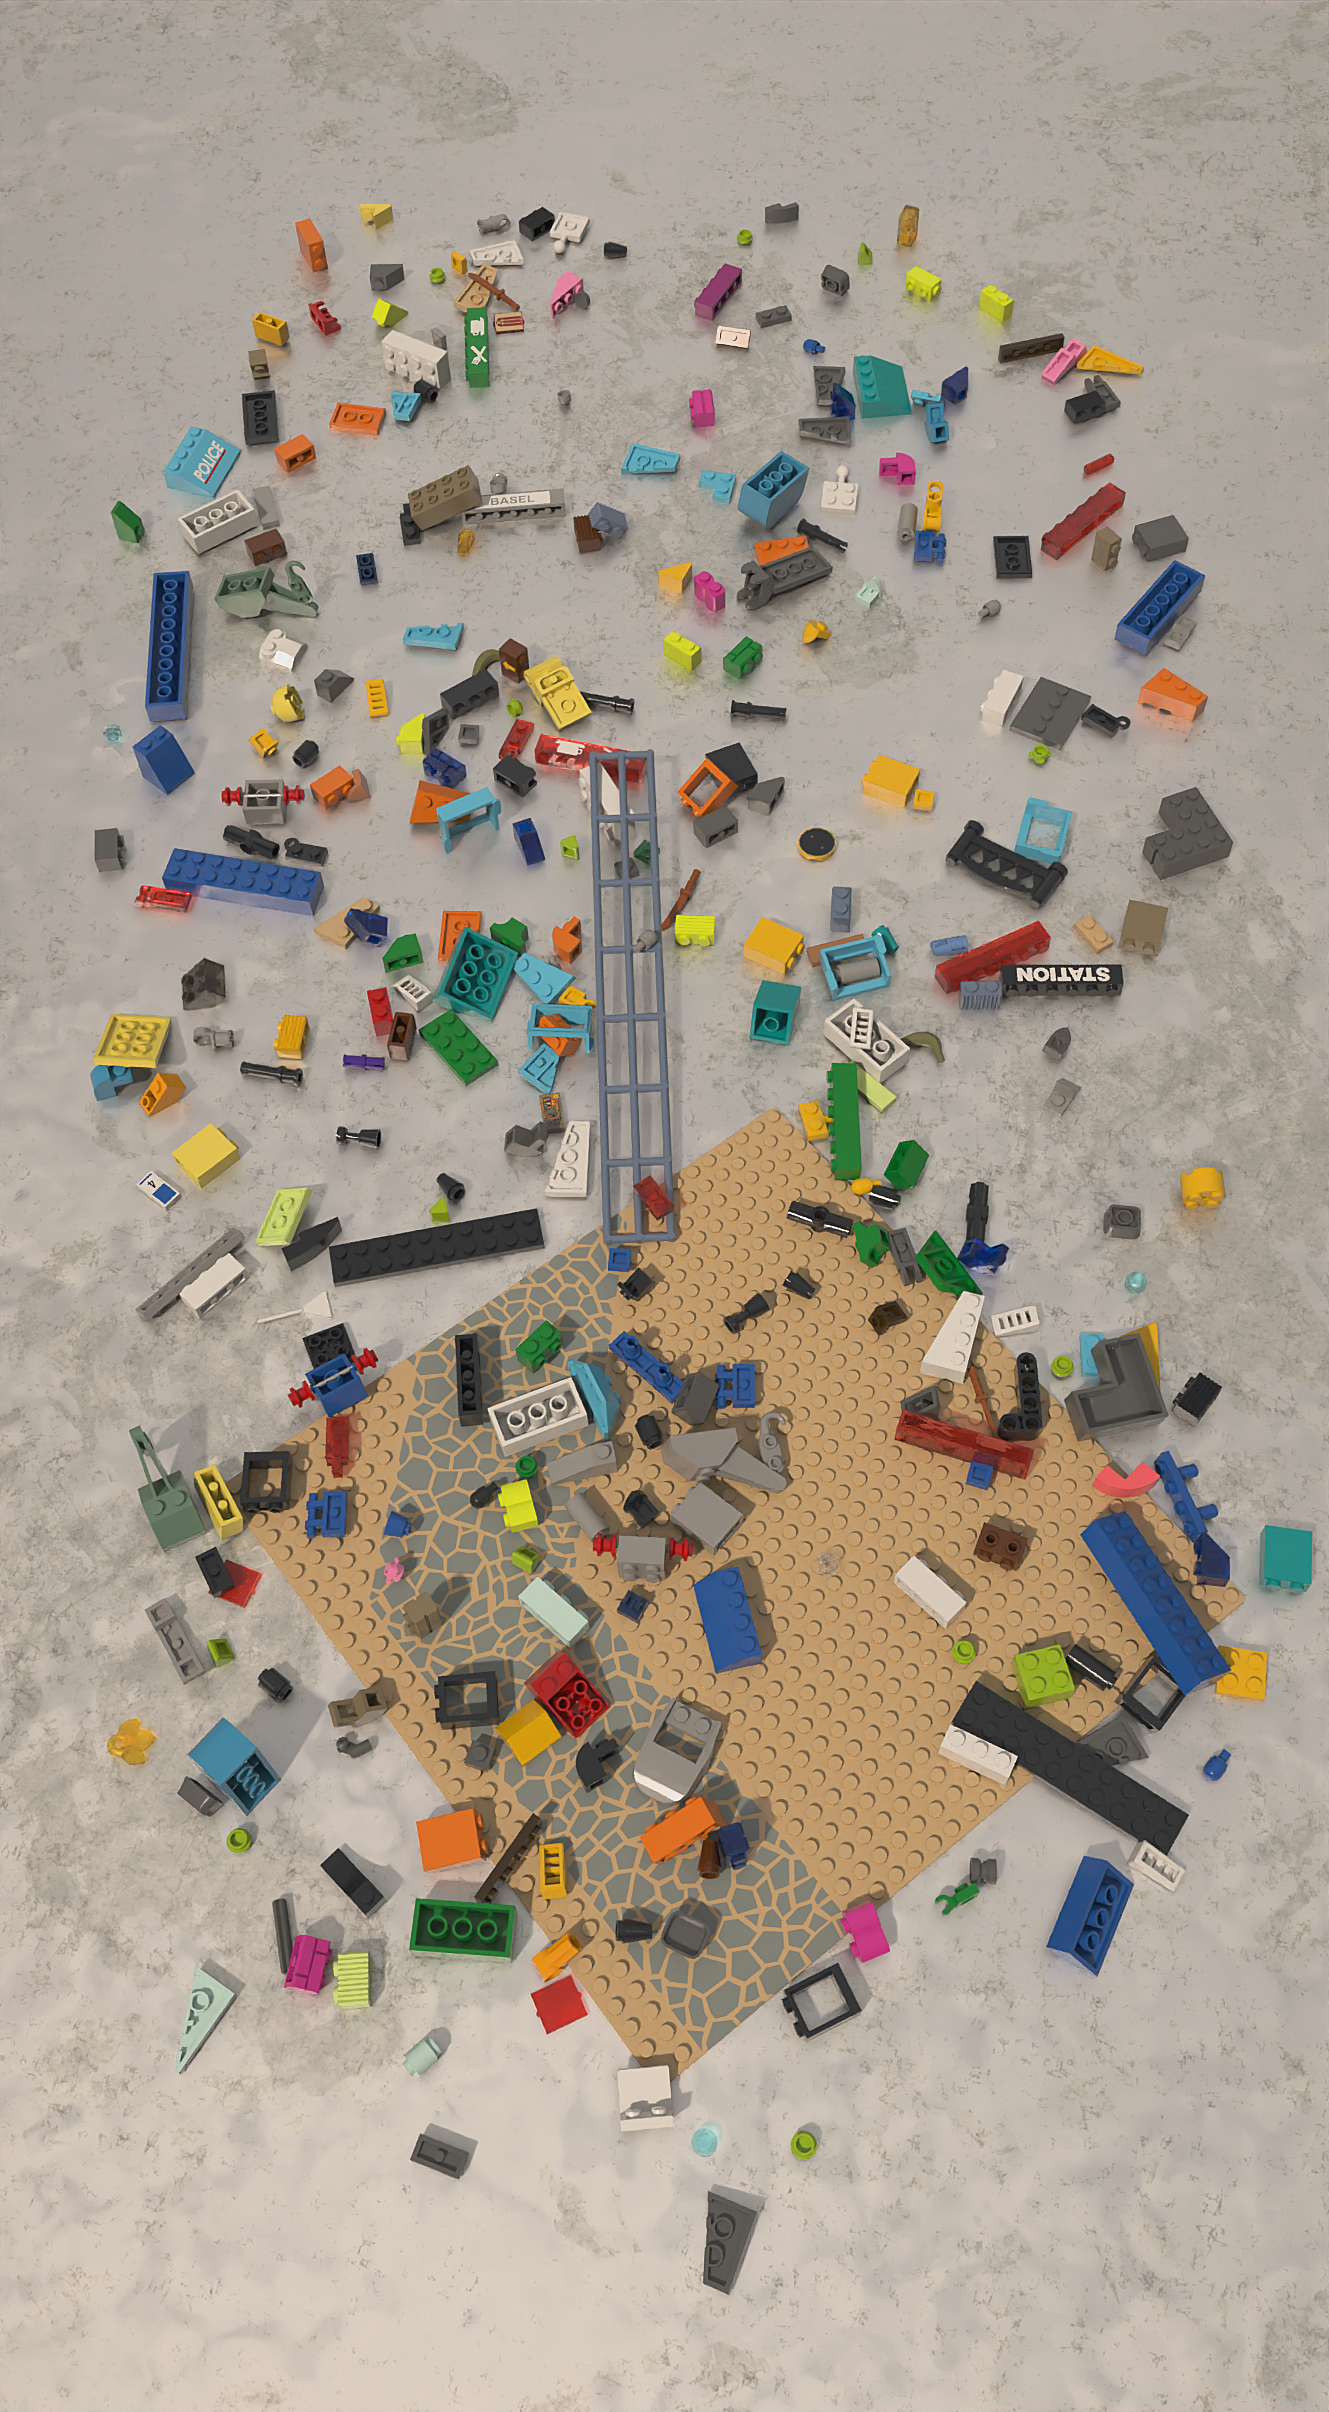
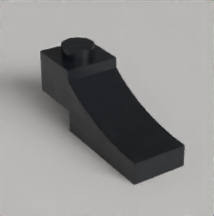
[320,1848,387,1919]

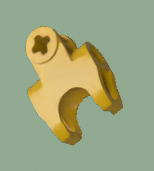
[922,481,943,532]

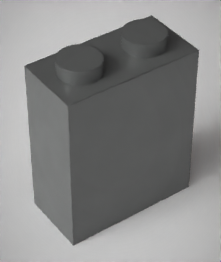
[1132,515,1189,562]

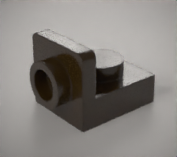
[868,1301,908,1335]

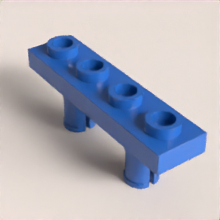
[609,1331,684,1404]
[1154,1451,1218,1543]

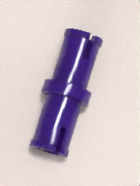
[343,1054,385,1071]

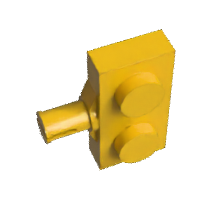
[798,1101,832,1141]

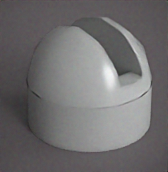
[557,390,571,405]

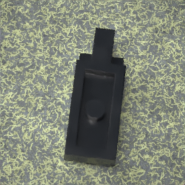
[399,503,421,546]

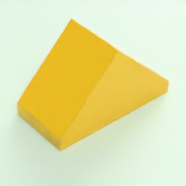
[658,561,692,593]

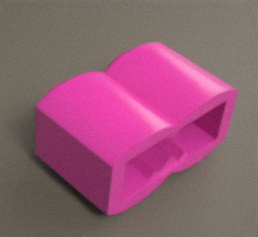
[694,571,725,613]
[840,1900,890,1963]

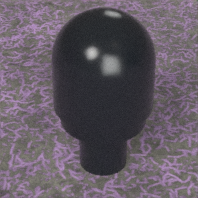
[470,1482,499,1509]

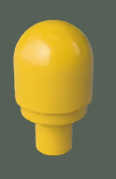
[851,1177,881,1195]

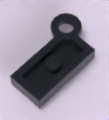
[1081,704,1131,738]
[284,838,328,867]

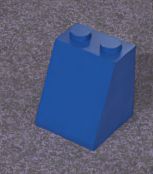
[133,725,195,795]

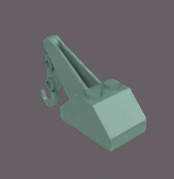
[214,561,319,618]
[129,1425,207,1552]

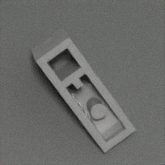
[547,1441,617,1485]

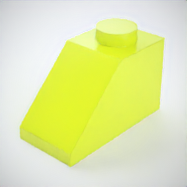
[372,298,408,327]
[396,713,426,754]

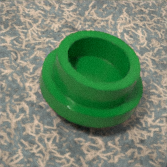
[515,1456,538,1478]

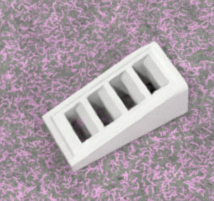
[393,975,433,1011]
[849,1008,874,1050]
[990,1306,1040,1337]
[1127,1840,1186,1891]

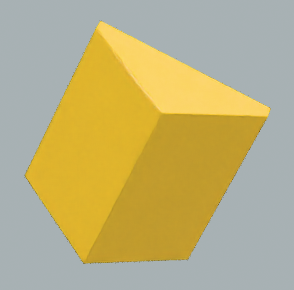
[495,1699,562,1767]

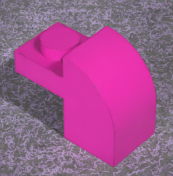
[879,453,916,485]

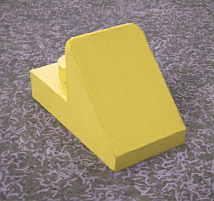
[360,204,393,229]

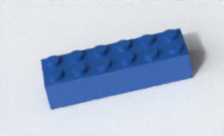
[1115,560,1205,655]

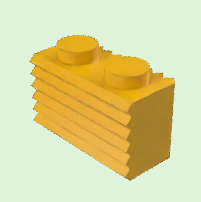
[252,312,290,346]
[273,1014,310,1059]

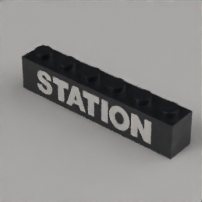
[999,964,1124,997]

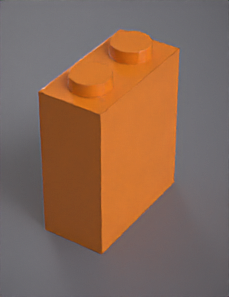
[295,218,328,273]
[416,1808,488,1874]

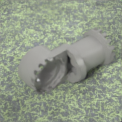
[477,214,511,235]
[490,473,508,494]
[193,1027,234,1048]

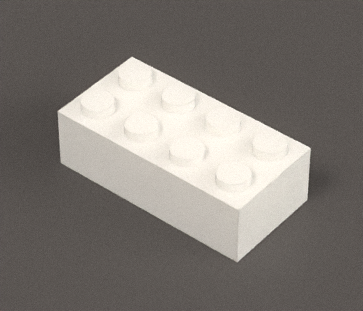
[381,330,451,390]
[177,489,258,554]
[578,762,636,847]
[823,999,910,1084]
[487,1377,589,1457]

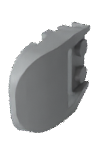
[633,1698,723,1805]

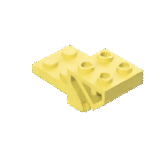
[523,656,592,731]

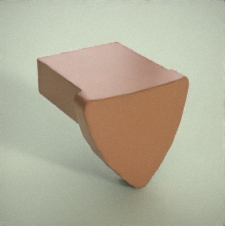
[347,769,371,801]

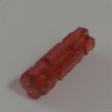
[1083,454,1114,475]

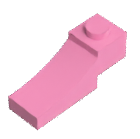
[1041,338,1087,385]

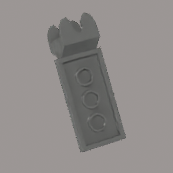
[737,546,833,609]

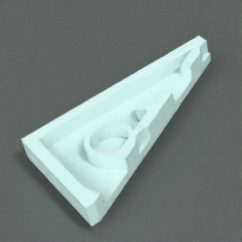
[175,1967,236,2074]

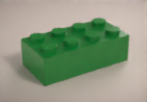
[409,1898,517,1963]

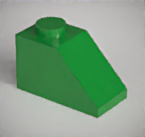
[111,501,145,543]
[382,933,424,973]

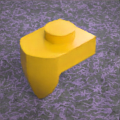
[802,620,832,644]

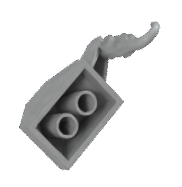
[661,1412,787,1494]

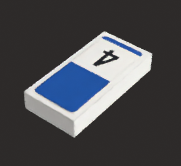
[136,1171,182,1211]

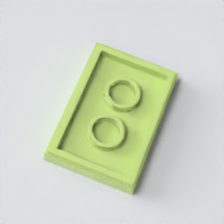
[255,1187,312,1246]

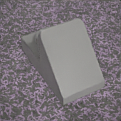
[1043,1078,1081,1119]

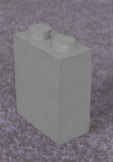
[671,1482,743,1556]

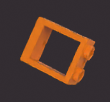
[677,758,738,818]

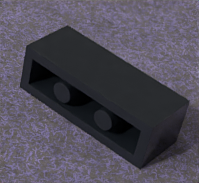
[440,669,499,719]

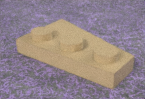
[314,897,380,949]

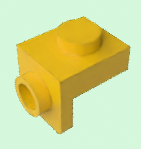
[248,728,279,758]

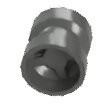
[969,1858,997,1885]

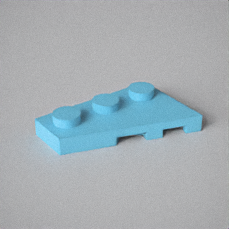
[621,443,681,474]
[403,623,464,650]

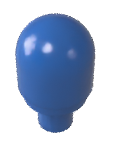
[803,339,825,354]
[1203,1749,1231,1781]

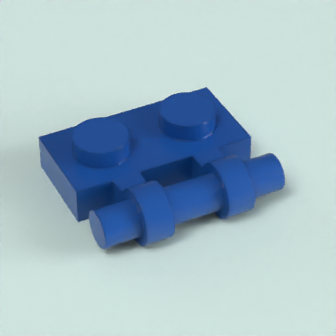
[914,530,947,564]
[715,1364,755,1409]
[305,1491,348,1539]

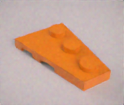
[754,536,809,566]

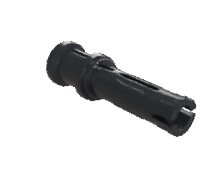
[797,518,848,553]
[580,691,635,715]
[730,700,787,720]
[240,1061,303,1087]

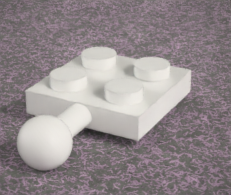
[550,212,590,254]
[820,465,858,515]

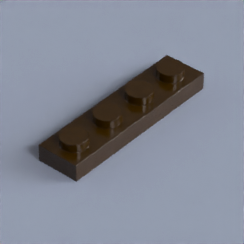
[998,333,1065,364]
[474,1813,543,1904]

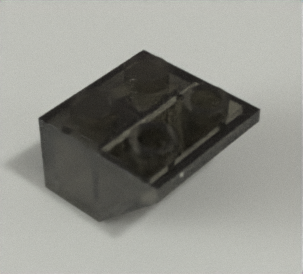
[181,958,226,1011]

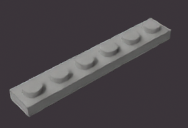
[135,1227,246,1321]

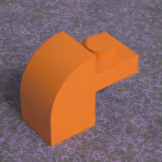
[552,916,582,965]

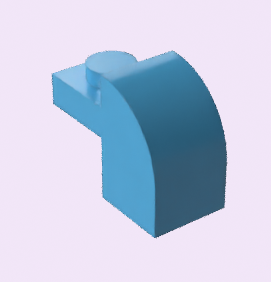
[924,402,949,442]
[90,1065,134,1101]

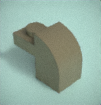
[248,349,270,379]
[328,1687,388,1728]

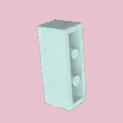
[518,1576,590,1649]

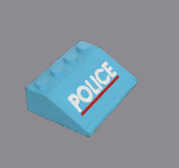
[163,426,241,498]

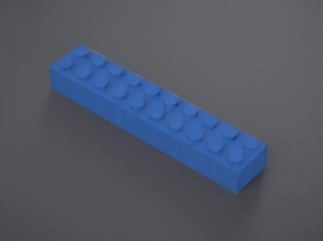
[145,571,193,722]

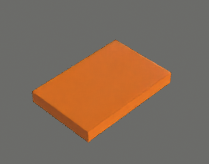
[329,402,386,436]
[438,911,482,962]

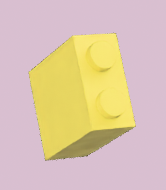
[172,1123,240,1189]

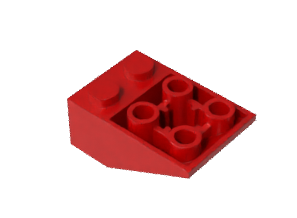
[524,1651,610,1739]

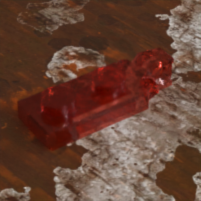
[325,1416,350,1478]

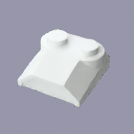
[259,629,308,671]

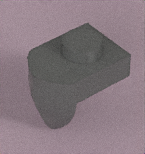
[1042,1027,1071,1061]

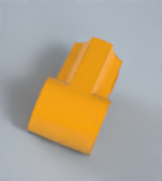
[531,1932,582,1982]

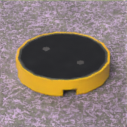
[798,827,836,861]

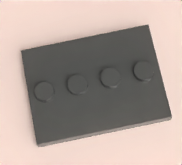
[1009,677,1091,750]

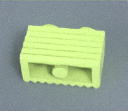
[333,1951,371,2010]

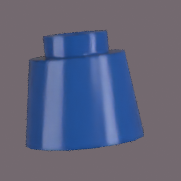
[384,1510,412,1538]

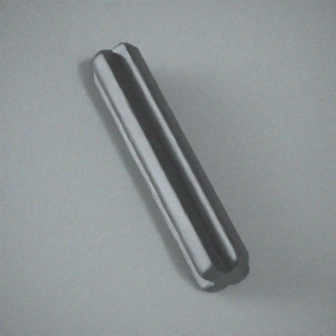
[272,1899,293,1975]

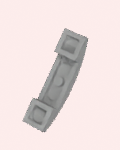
[145,1598,205,1685]

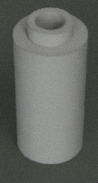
[897,503,918,541]
[833,957,880,985]
[565,1493,610,1543]

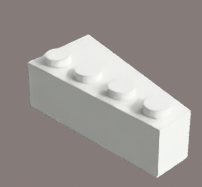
[920,1291,985,1384]

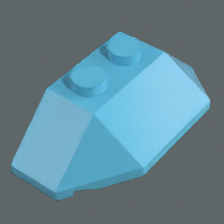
[567,1359,621,1442]

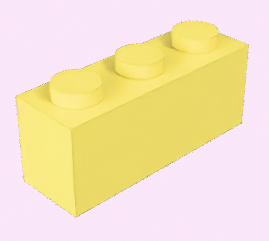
[194,1464,243,1540]

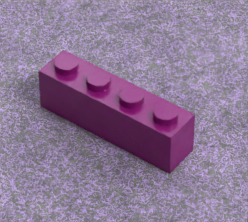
[694,263,742,321]

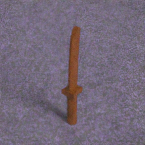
[468,273,520,311]
[662,869,701,931]
[967,1366,1000,1449]

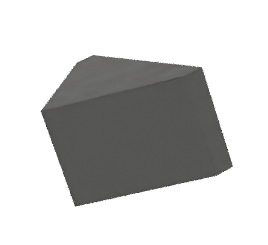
[900,1386,940,1423]

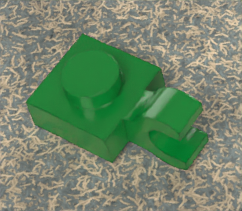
[934,1883,980,1916]

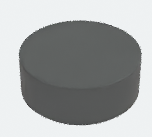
[574,291,590,309]

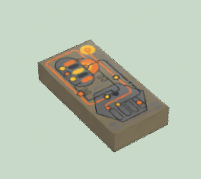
[539,1093,565,1133]

